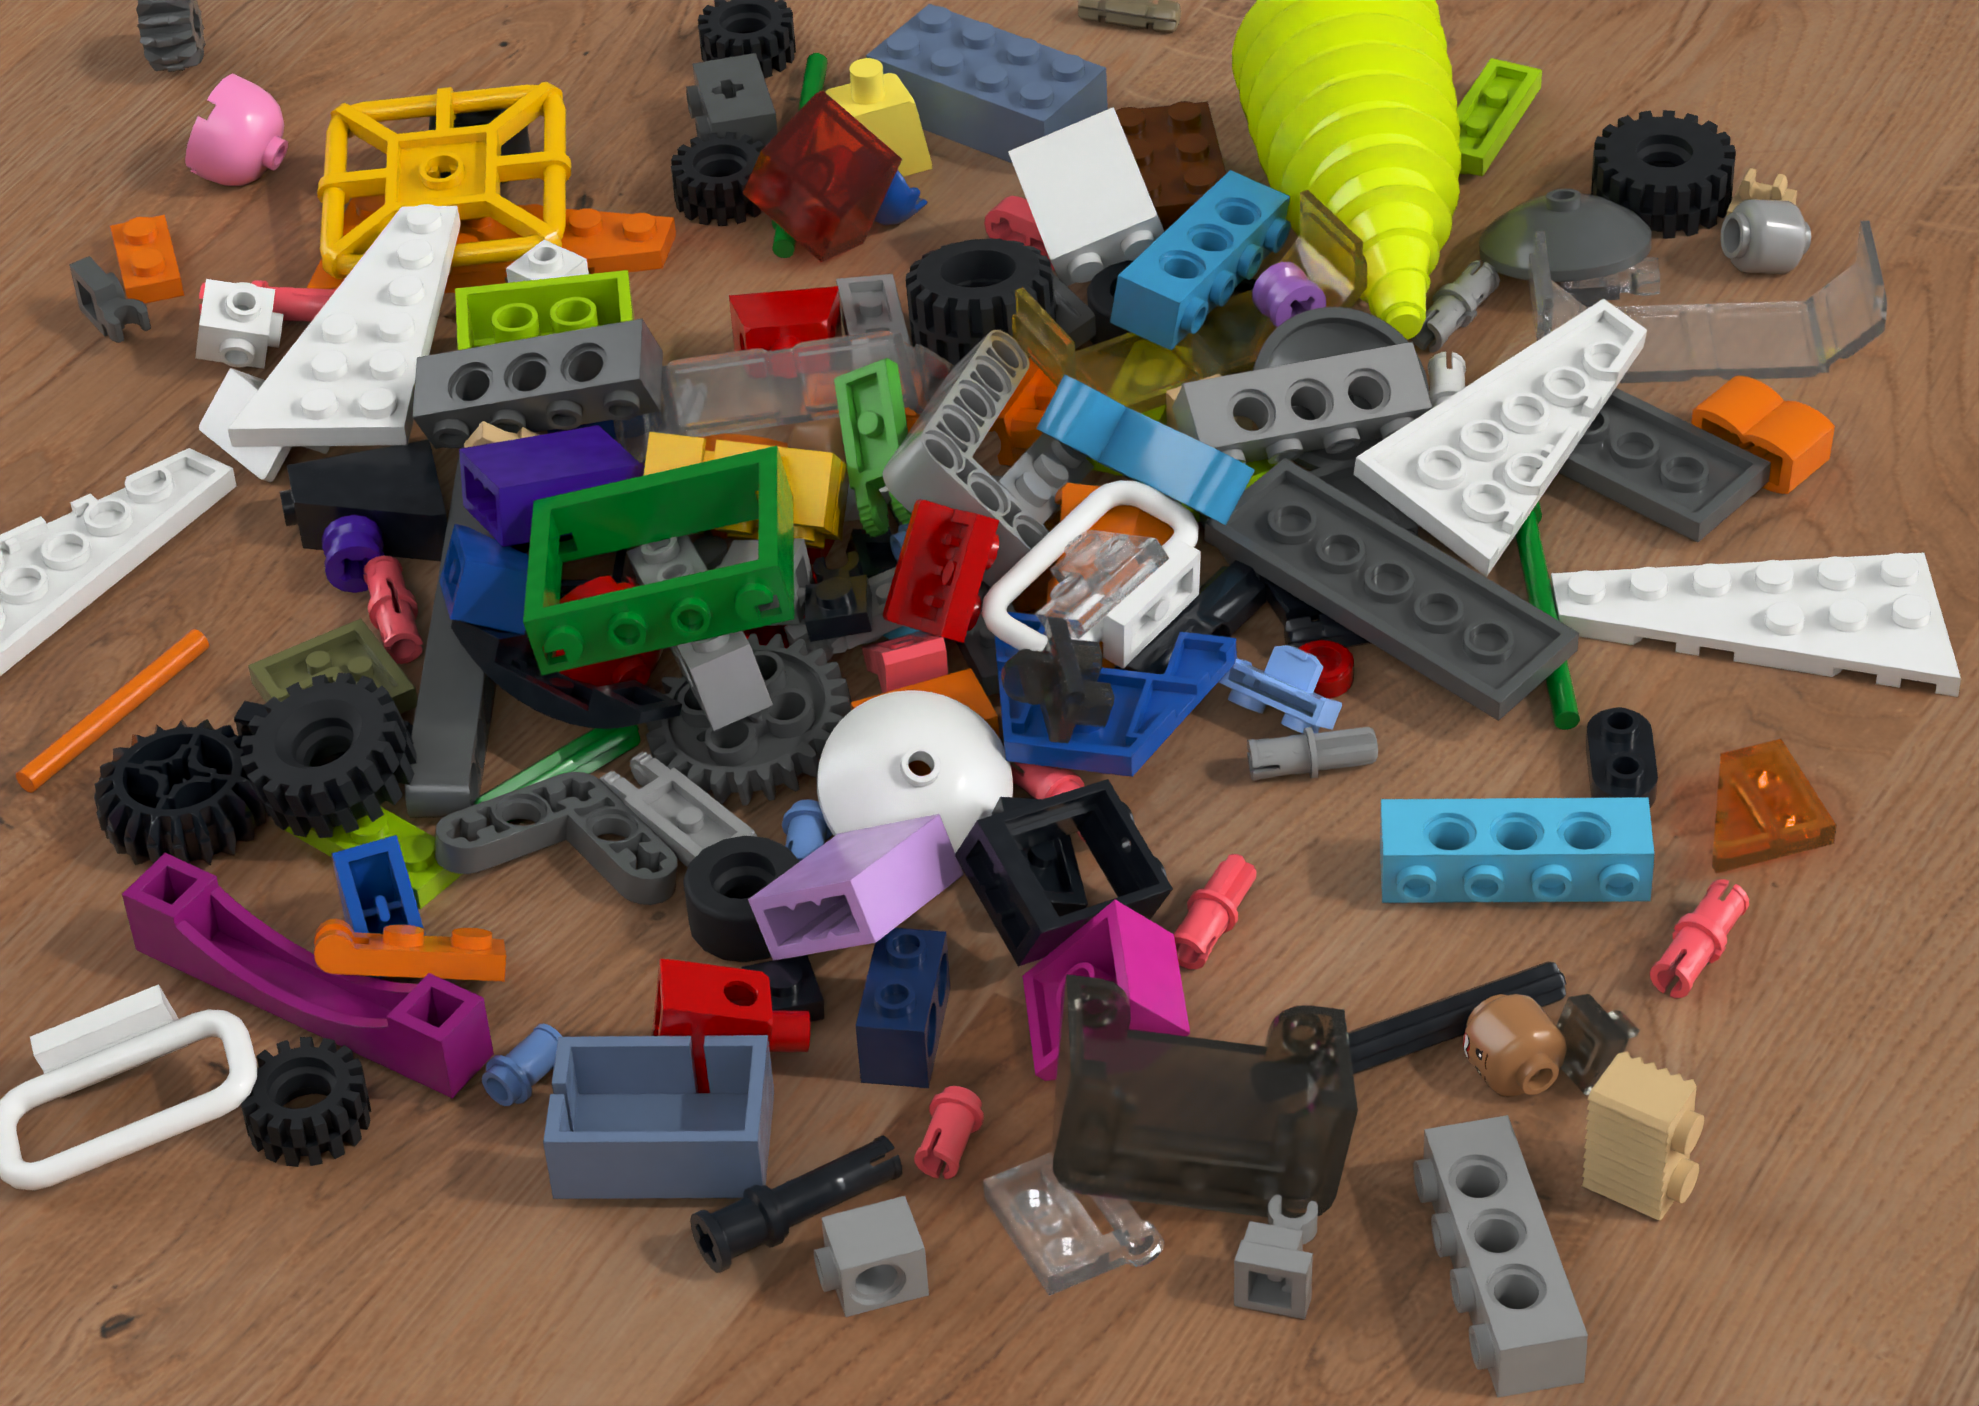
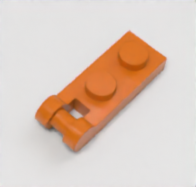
[314,919,506,982]

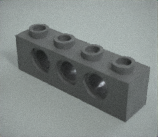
[412,318,663,449]

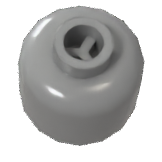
[1720,199,1811,274]

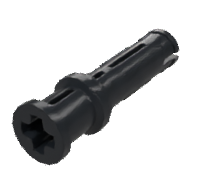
[690,1135,902,1273]

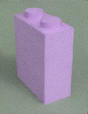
[748,814,964,961]

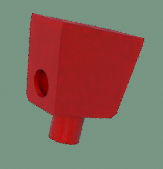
[729,286,843,382]
[651,959,810,1093]

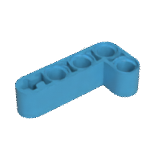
[1036,374,1255,525]

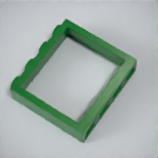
[523,446,794,675]

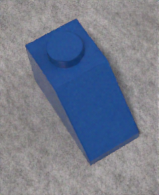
[439,524,529,635]

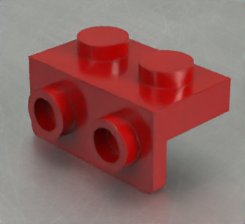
[882,499,1000,643]

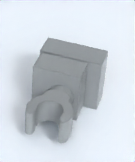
[1234,1194,1318,1319]

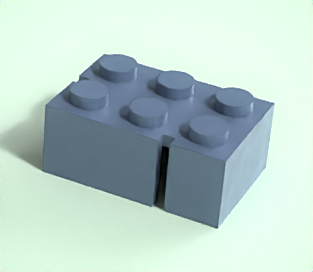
[543,1035,774,1199]

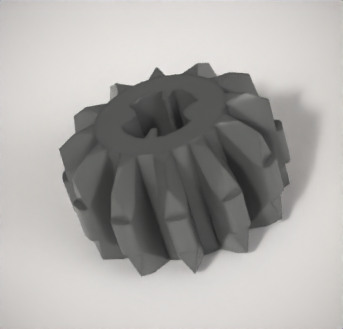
[136,0,206,72]

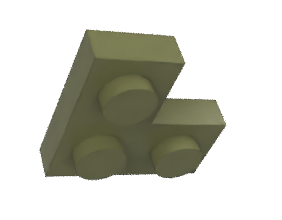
[248,618,418,714]

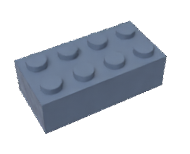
[866,4,1108,163]

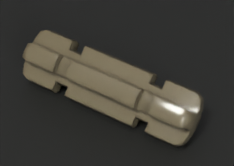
[1078,0,1181,33]

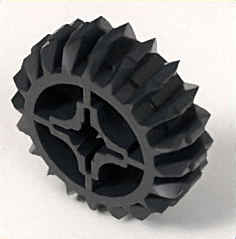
[94,719,266,866]

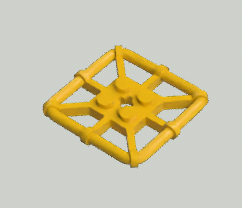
[317,82,571,279]

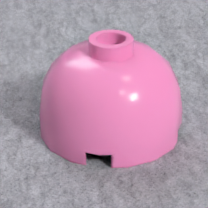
[185,73,288,186]

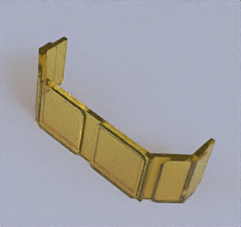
[1012,190,1367,413]

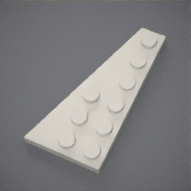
[227,204,461,447]
[1353,299,1647,577]
[1551,553,1961,697]

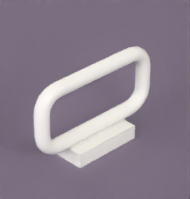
[981,480,1201,669]
[0,984,257,1191]

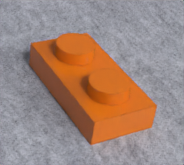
[110,215,185,304]

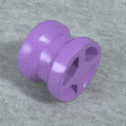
[1252,262,1326,328]

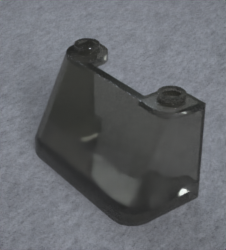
[1052,974,1358,1218]

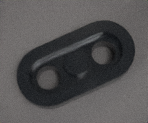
[1586,707,1658,808]

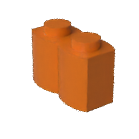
[1691,376,1835,494]

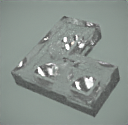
[1035,530,1169,639]

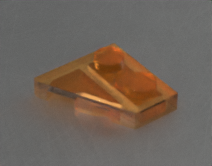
[1712,739,1837,874]

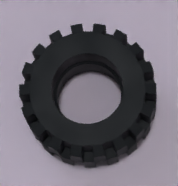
[906,238,1057,370]

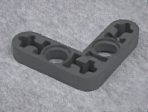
[435,772,677,905]

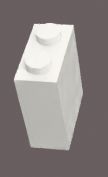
[1008,107,1164,286]

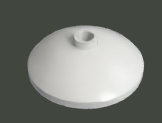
[817,690,1013,869]

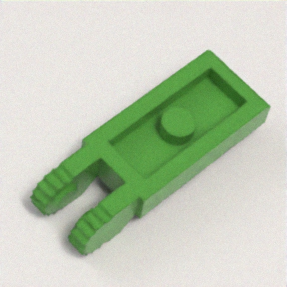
[834,358,911,537]

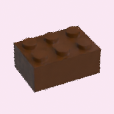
[1100,101,1226,232]

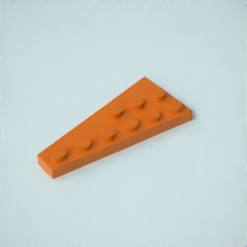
[307,194,676,294]

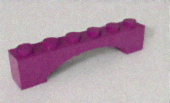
[122,853,494,1098]

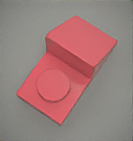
[862,631,948,693]

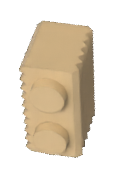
[1581,1051,1704,1220]

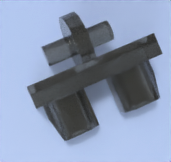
[1001,617,1114,743]

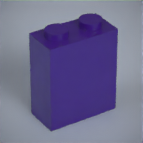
[459,425,645,547]

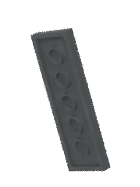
[1204,458,1579,721]

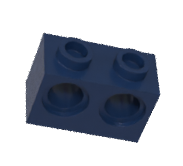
[855,928,950,1088]

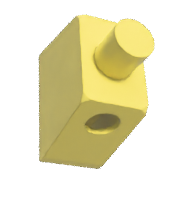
[815,58,932,196]

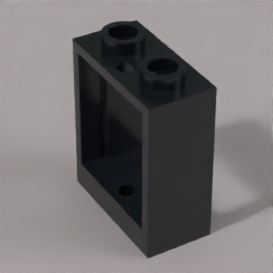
[955,779,1173,967]

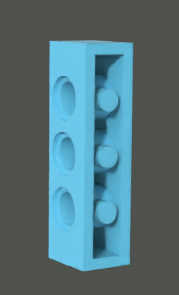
[1380,797,1655,903]

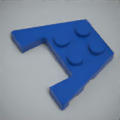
[995,612,1237,777]

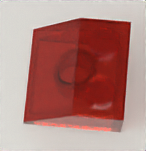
[743,91,902,262]

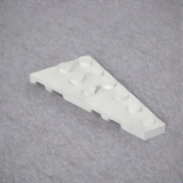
[0,448,237,676]

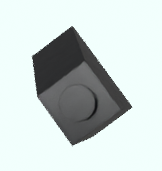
[279,439,448,561]

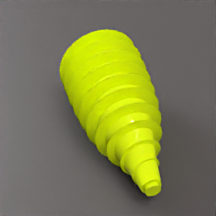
[1232,0,1461,340]

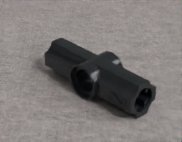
[1114,560,1266,674]

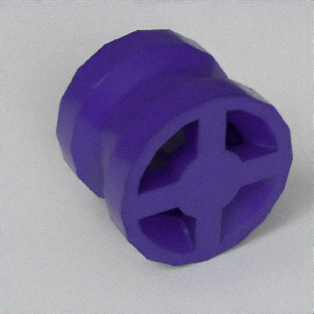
[322,515,384,593]

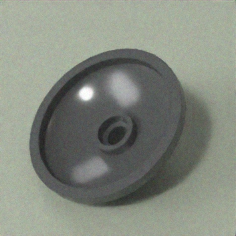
[1479,189,1652,282]
[1253,307,1429,470]

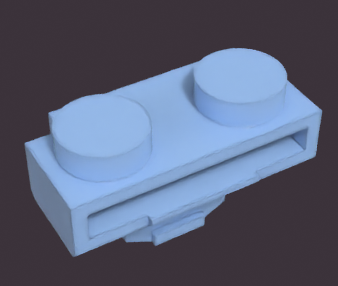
[1219,645,1342,733]

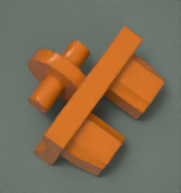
[988,355,1075,466]

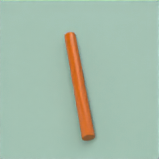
[16,629,209,793]

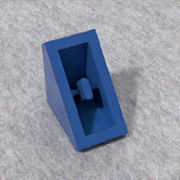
[331,835,426,979]

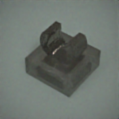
[1556,994,1640,1095]

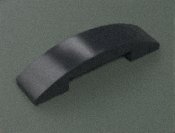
[451,620,682,729]

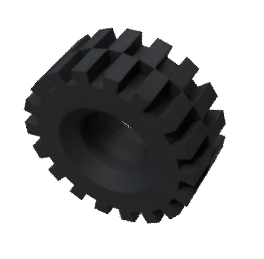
[1591,110,1736,239]
[240,673,417,838]

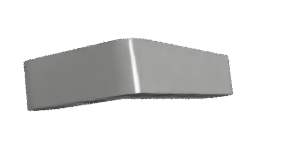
[882,330,1049,587]

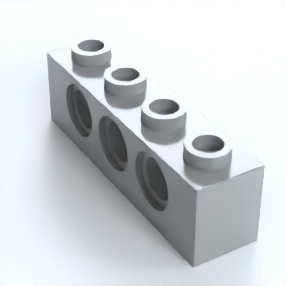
[1172,342,1432,464]
[626,535,773,731]
[1413,1115,1588,1397]

